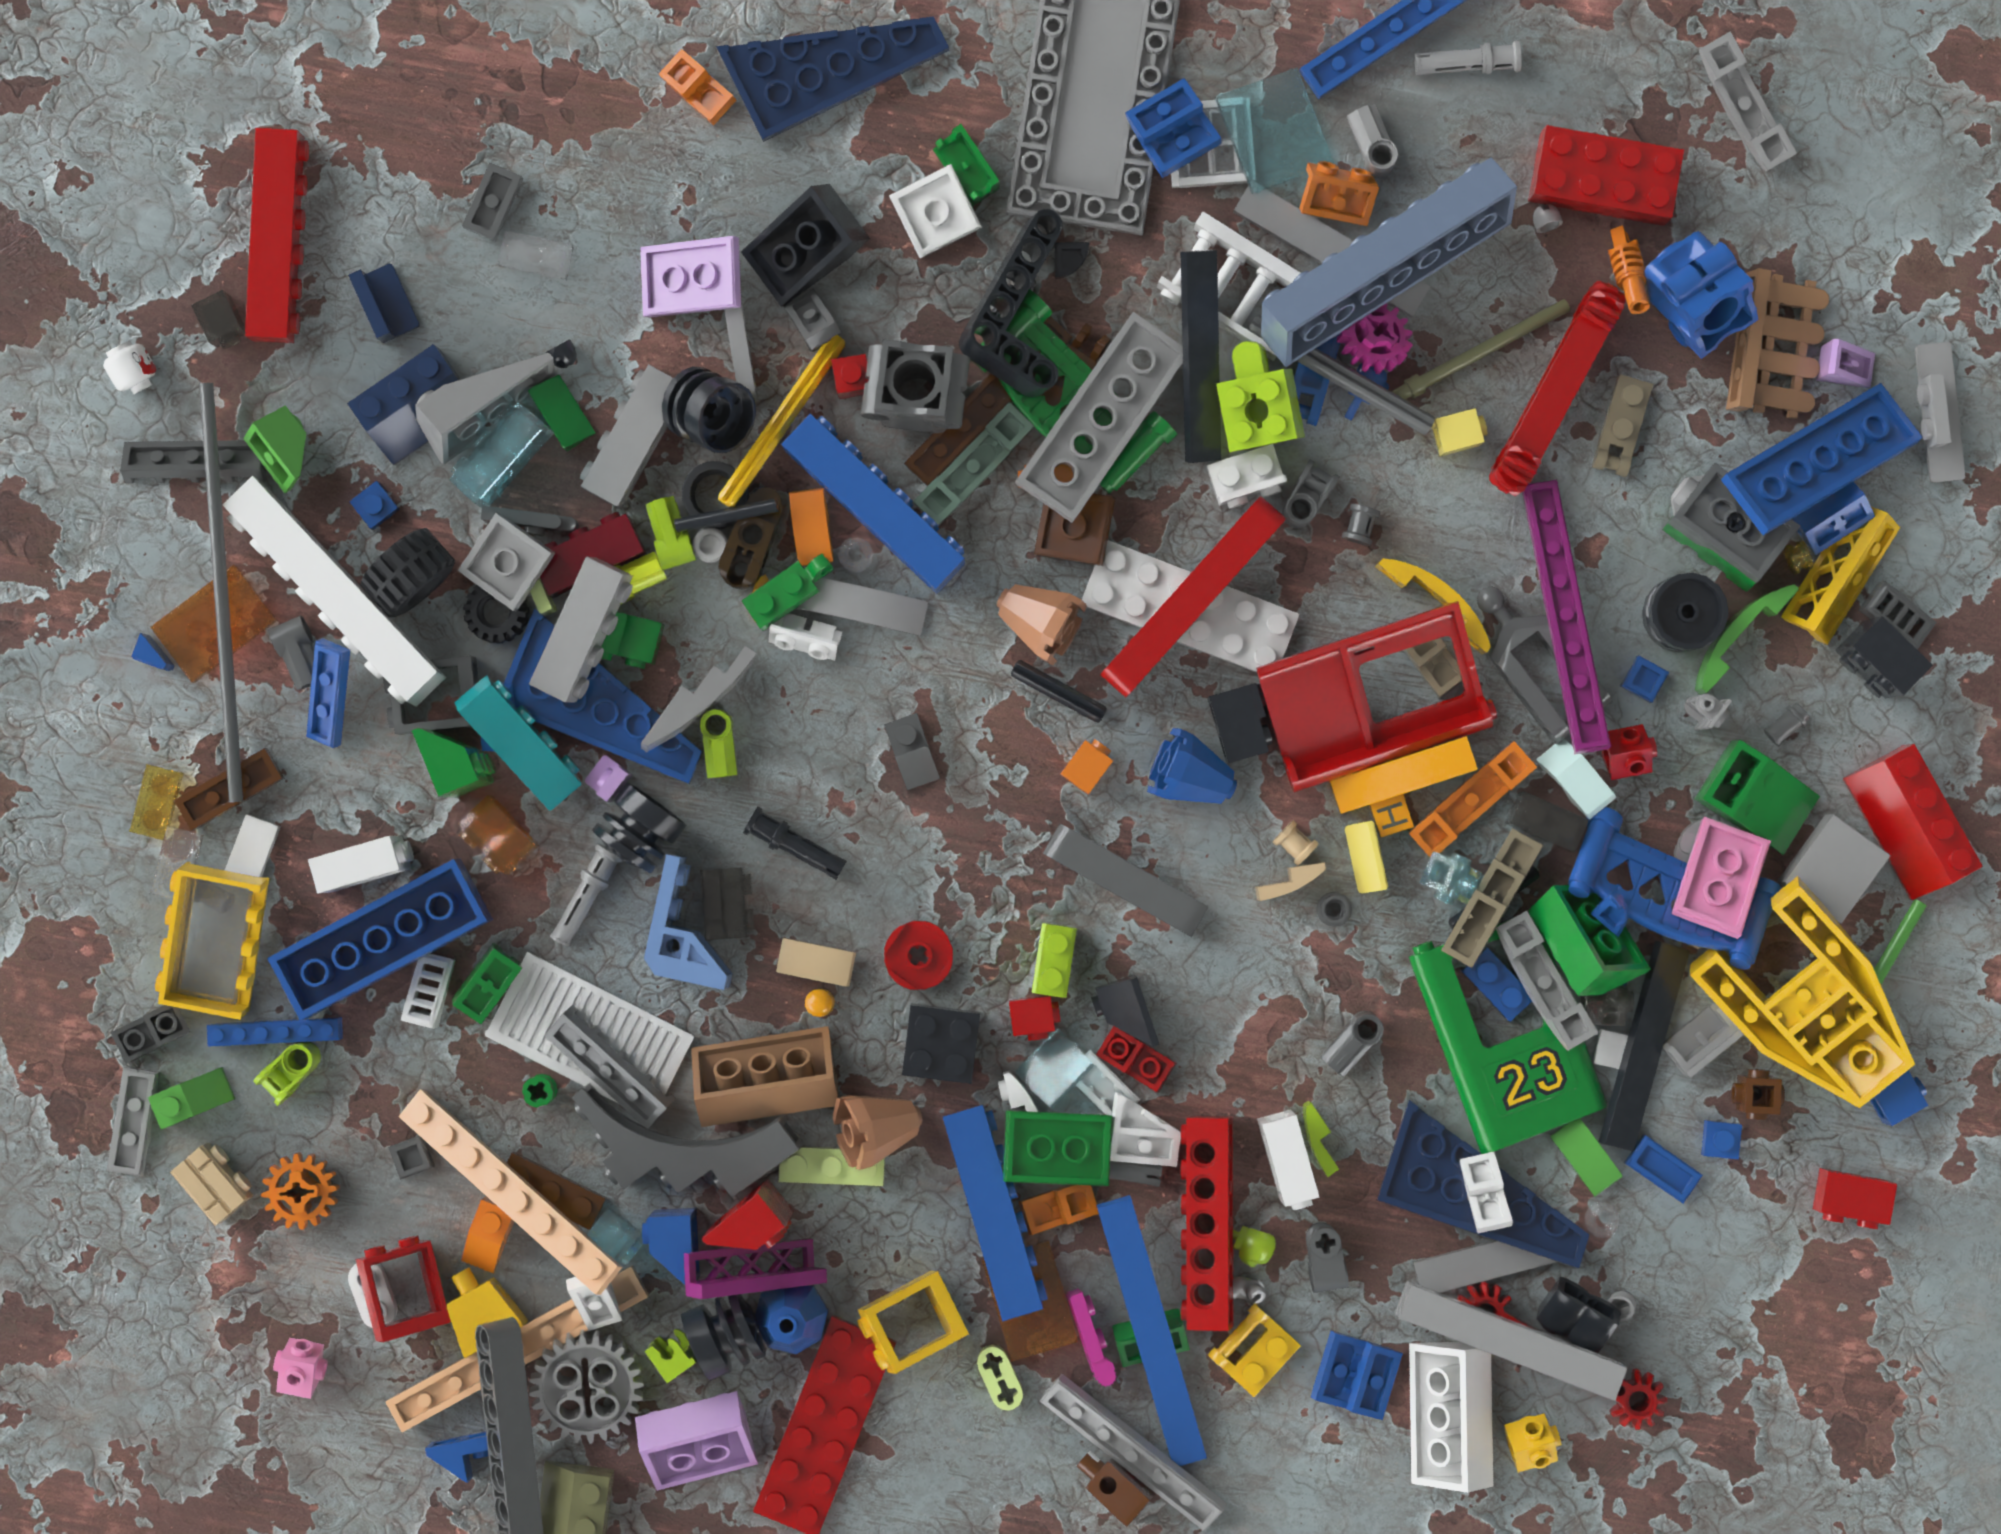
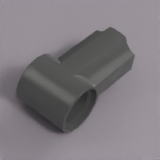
[268,615,314,690]
[1320,1010,1384,1077]

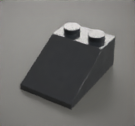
[741,184,870,307]

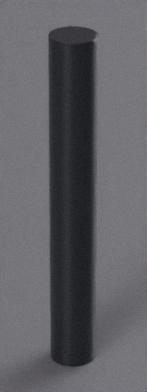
[674,498,779,533]

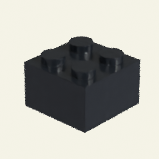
[1835,616,1933,699]
[902,1003,980,1084]

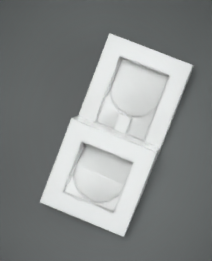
[1460,1152,1513,1234]

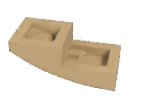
[1255,862,1326,901]
[776,938,856,987]

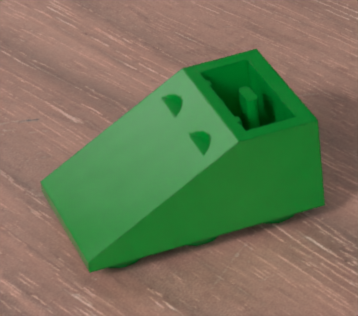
[1694,739,1820,855]

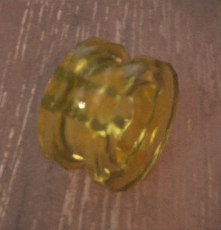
[1784,540,1813,575]

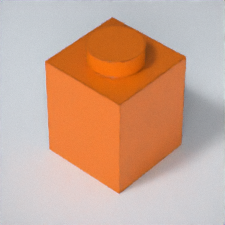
[1060,739,1113,795]

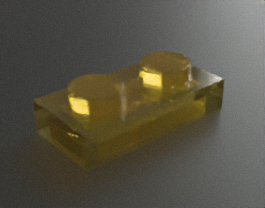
[129,764,184,840]

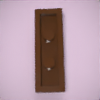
[174,748,285,831]
[507,1151,607,1230]

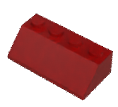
[1843,744,1983,900]
[702,1179,794,1250]

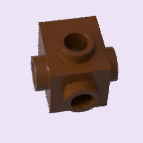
[1731,1069,1785,1120]

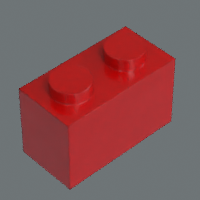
[1812,1168,1897,1229]

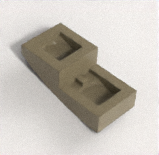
[1404,638,1462,699]

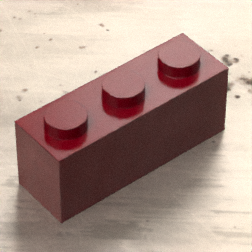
[540,512,647,598]

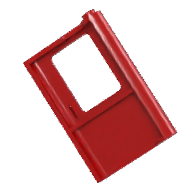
[1256,601,1497,793]

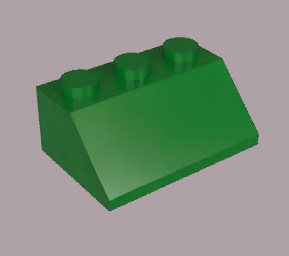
[412,728,496,798]
[1528,885,1650,996]

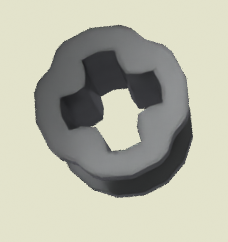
[1341,504,1380,546]

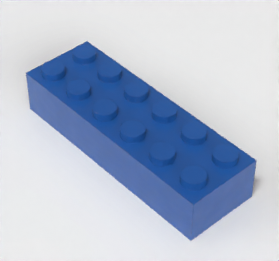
[781,414,965,594]
[267,858,493,1020]

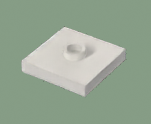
[889,164,983,259]

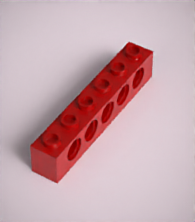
[1181,1116,1234,1331]

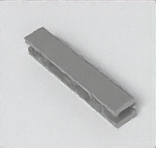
[1395,1281,1627,1401]

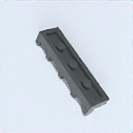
[120,440,266,483]
[544,1005,676,1129]

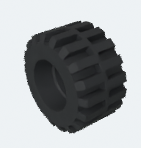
[360,528,455,618]

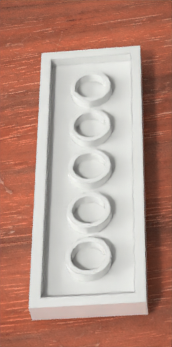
[1082,540,1300,673]

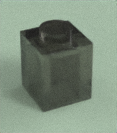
[191,290,245,349]

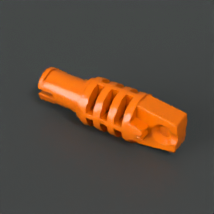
[1608,225,1650,314]

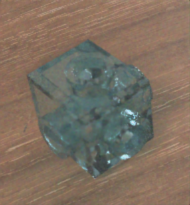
[1419,851,1482,906]

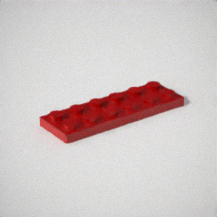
[753,1315,897,1534]

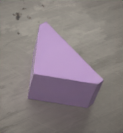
[1816,339,1875,388]

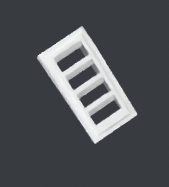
[401,953,455,1029]

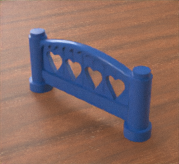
[1568,807,1782,970]

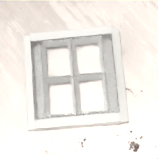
[1171,98,1255,188]

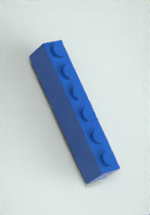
[943,1105,1048,1321]

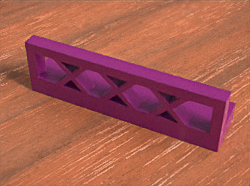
[684,1238,827,1299]

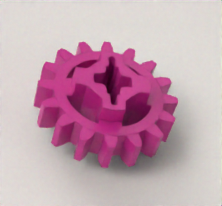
[1337,303,1413,374]

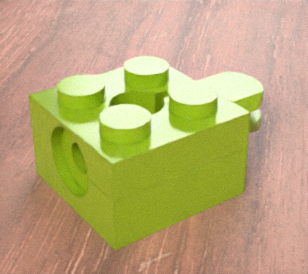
[1216,341,1305,452]

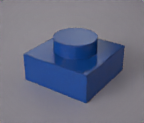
[349,481,400,530]
[1701,1120,1742,1159]

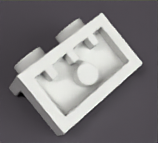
[1206,444,1287,509]

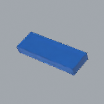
[306,638,350,748]

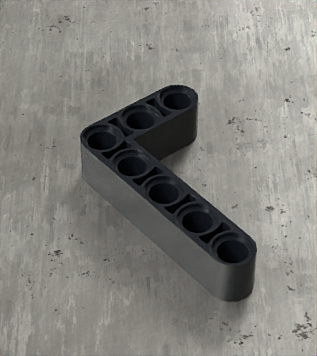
[959,209,1063,398]

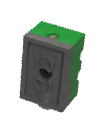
[1662,463,1800,592]

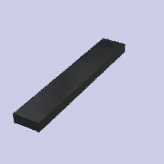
[1180,249,1221,463]
[1598,940,1690,1152]

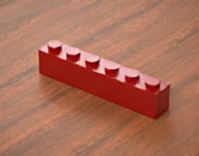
[245,128,309,343]

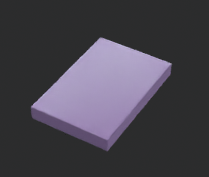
[641,236,741,318]

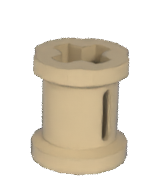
[1272,820,1319,866]

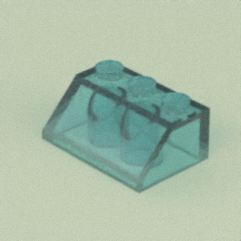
[449,401,554,508]

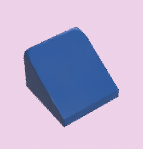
[131,633,175,671]

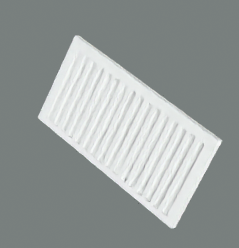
[485,952,695,1104]

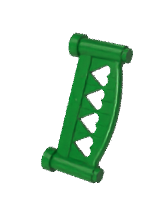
[971,289,1178,495]

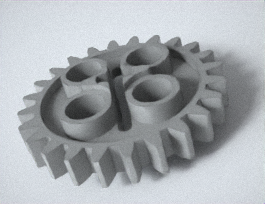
[529,1330,644,1444]

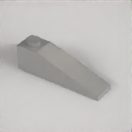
[415,353,553,465]

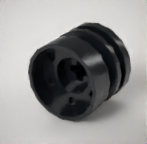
[661,366,756,453]
[592,782,687,873]
[681,1294,766,1381]

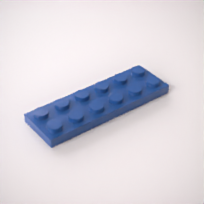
[1721,383,1923,536]

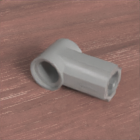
[1347,104,1398,178]

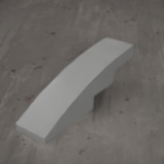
[641,646,757,752]

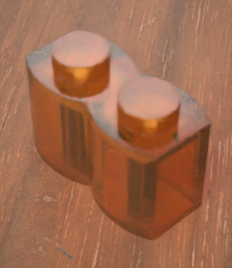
[457,795,539,875]

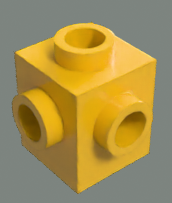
[1504,1413,1562,1472]

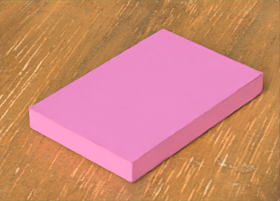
[1671,817,1771,939]

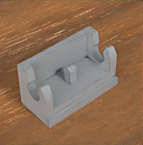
[1663,1002,1744,1078]

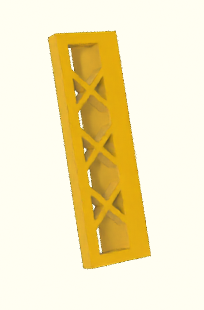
[1781,506,1900,645]

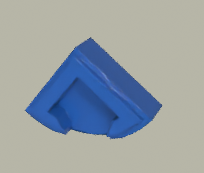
[1591,888,1629,937]

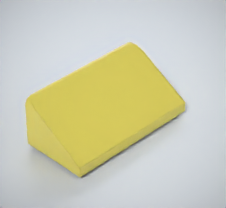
[1345,821,1388,893]

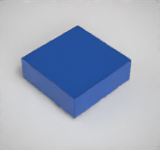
[1620,655,1669,703]

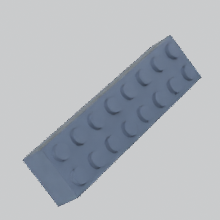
[1261,157,1517,367]

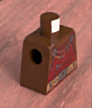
[1076,1451,1155,1527]

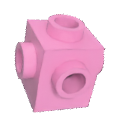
[273,1338,328,1399]

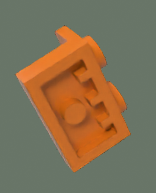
[1299,161,1379,226]

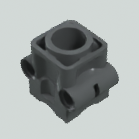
[860,339,970,433]

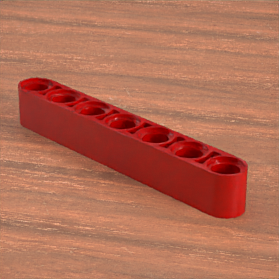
[1100,496,1287,698]

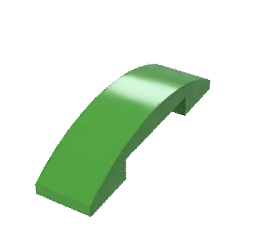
[1695,584,1799,695]

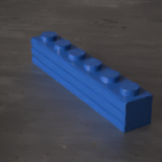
[207,1017,343,1047]

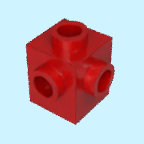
[1602,724,1657,780]

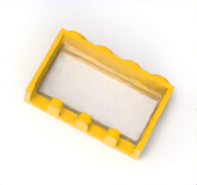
[155,862,269,1020]

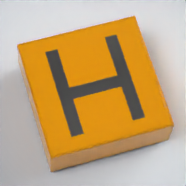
[1369,794,1414,838]

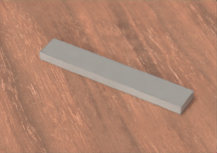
[1233,180,1431,318]
[1039,1374,1227,1531]

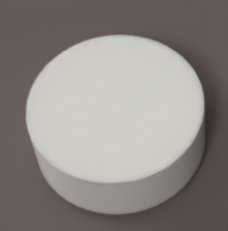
[693,528,728,563]

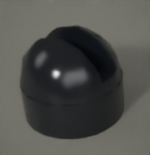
[546,339,577,369]

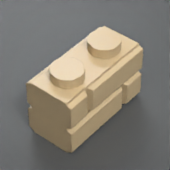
[170,1143,254,1226]

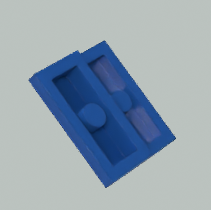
[1125,78,1222,178]
[1310,1330,1403,1420]

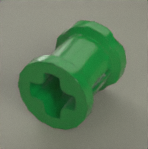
[522,1074,558,1108]

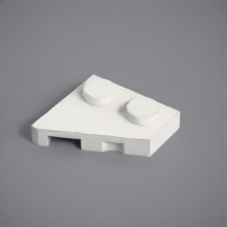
[1110,1092,1181,1167]

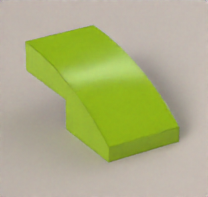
[1303,1100,1339,1177]

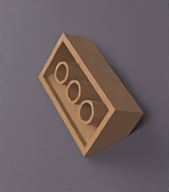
[691,1026,839,1127]

